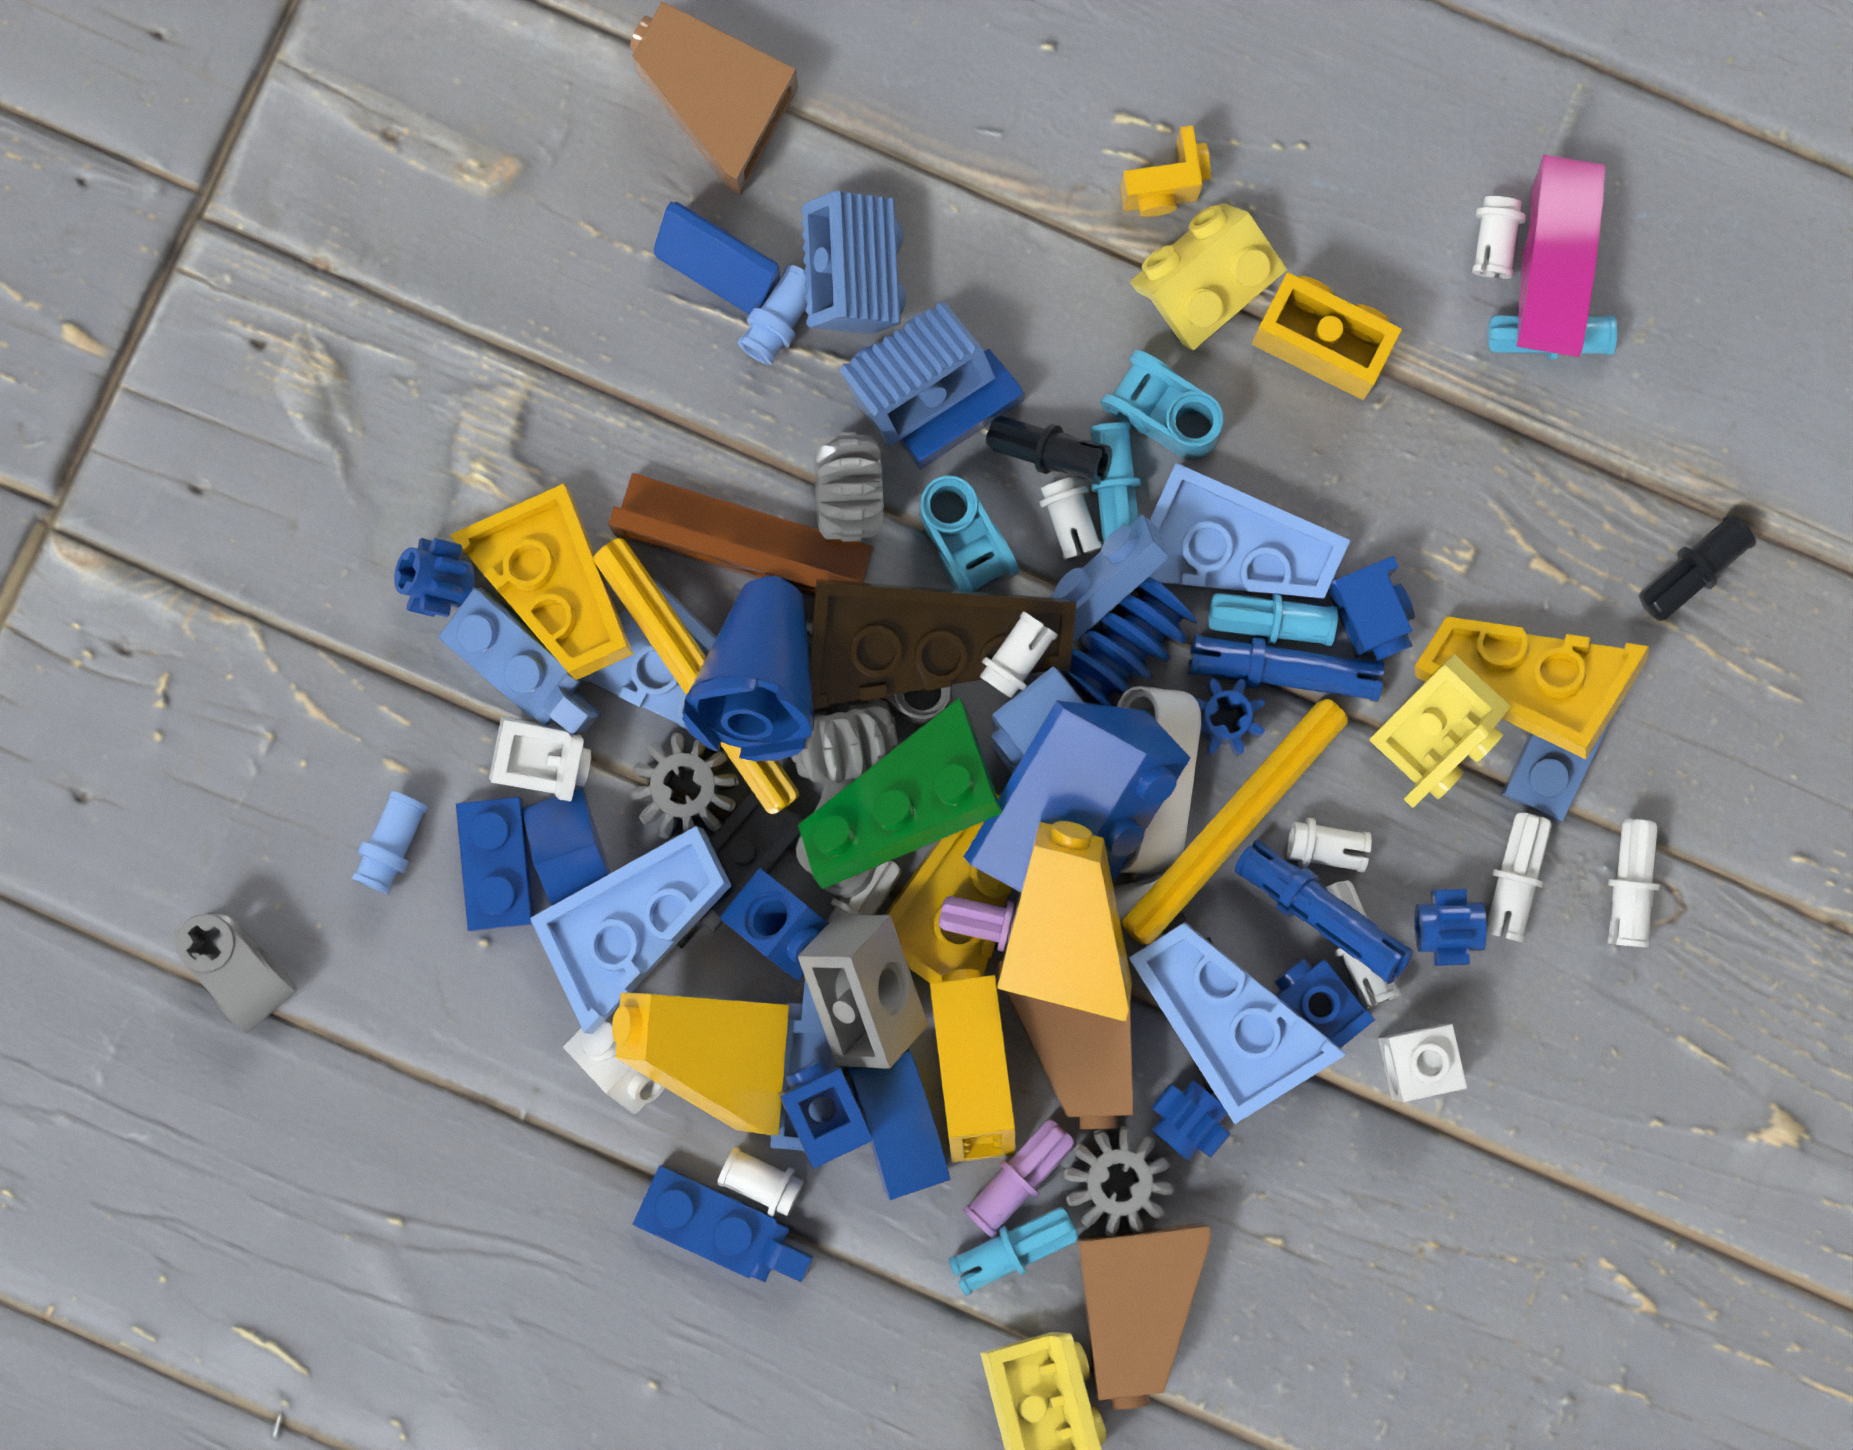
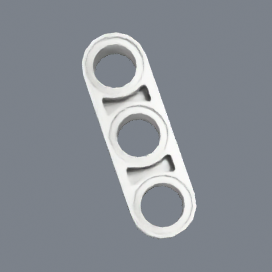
[1117,686,1201,875]

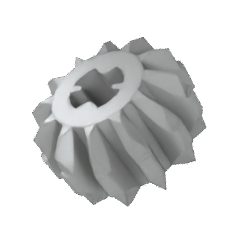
[814,432,884,542]
[791,699,898,784]
[630,733,739,840]
[1063,1126,1174,1237]

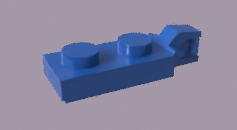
[632,1165,814,1282]

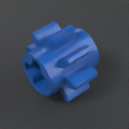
[394,538,474,617]
[1195,678,1265,756]
[1414,888,1487,966]
[1151,1080,1230,1161]

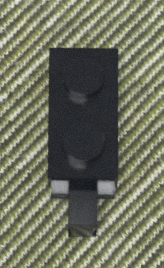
[676,791,804,949]

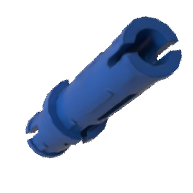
[1188,634,1384,702]
[1235,839,1413,984]

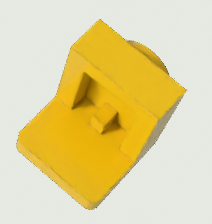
[1120,125,1211,217]

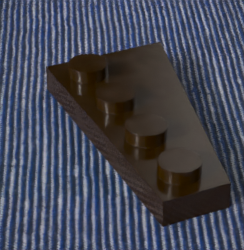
[810,579,1076,709]

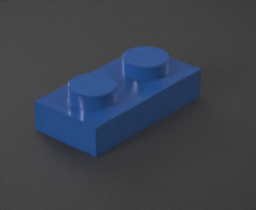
[456,797,534,932]

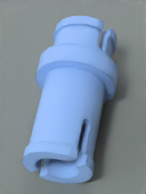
[737,265,808,365]
[351,791,428,895]

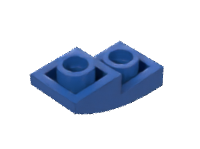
[847,1048,951,1200]

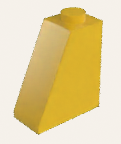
[997,821,1132,1022]
[930,969,1015,1163]
[612,992,789,1135]

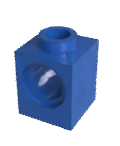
[720,868,829,981]

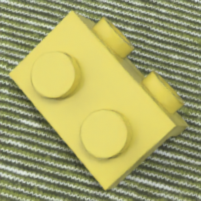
[1130,203,1287,351]
[1369,654,1511,808]
[980,1332,1106,1450]

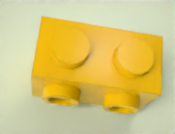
[1251,272,1402,400]

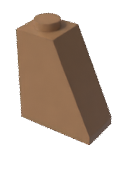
[630,1,798,195]
[997,958,1133,1129]
[1077,1223,1211,1409]

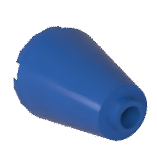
[682,576,814,761]

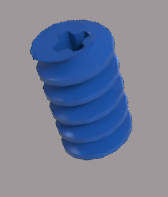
[1062,577,1198,707]

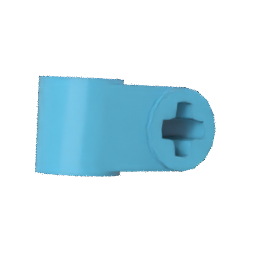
[1099,350,1223,460]
[919,475,1020,591]

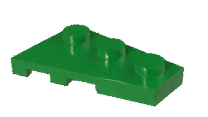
[798,697,1003,889]

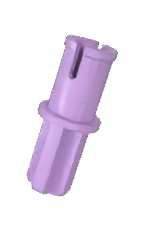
[939,896,1017,952]
[963,1120,1075,1238]

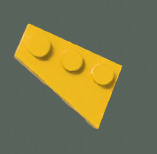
[450,483,634,680]
[1414,616,1649,759]
[884,794,1012,983]

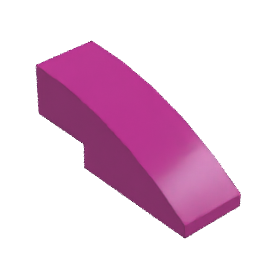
[1516,155,1605,357]

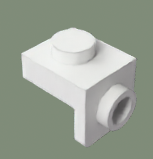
[489,716,591,801]
[563,1008,665,1114]

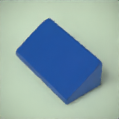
[654,201,781,314]
[900,349,1025,470]

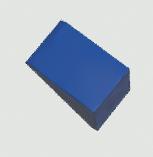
[522,788,611,906]

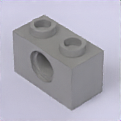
[798,914,928,1069]

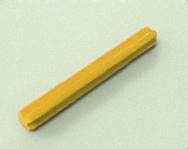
[594,538,799,814]
[1122,699,1348,945]

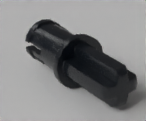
[986,416,1112,485]
[1639,514,1756,621]

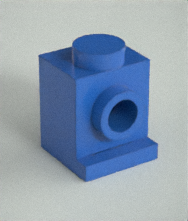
[1328,556,1415,661]
[1274,958,1375,1048]
[778,1060,874,1169]

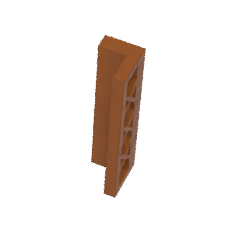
[608,473,874,597]

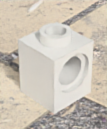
[1378,1024,1467,1102]

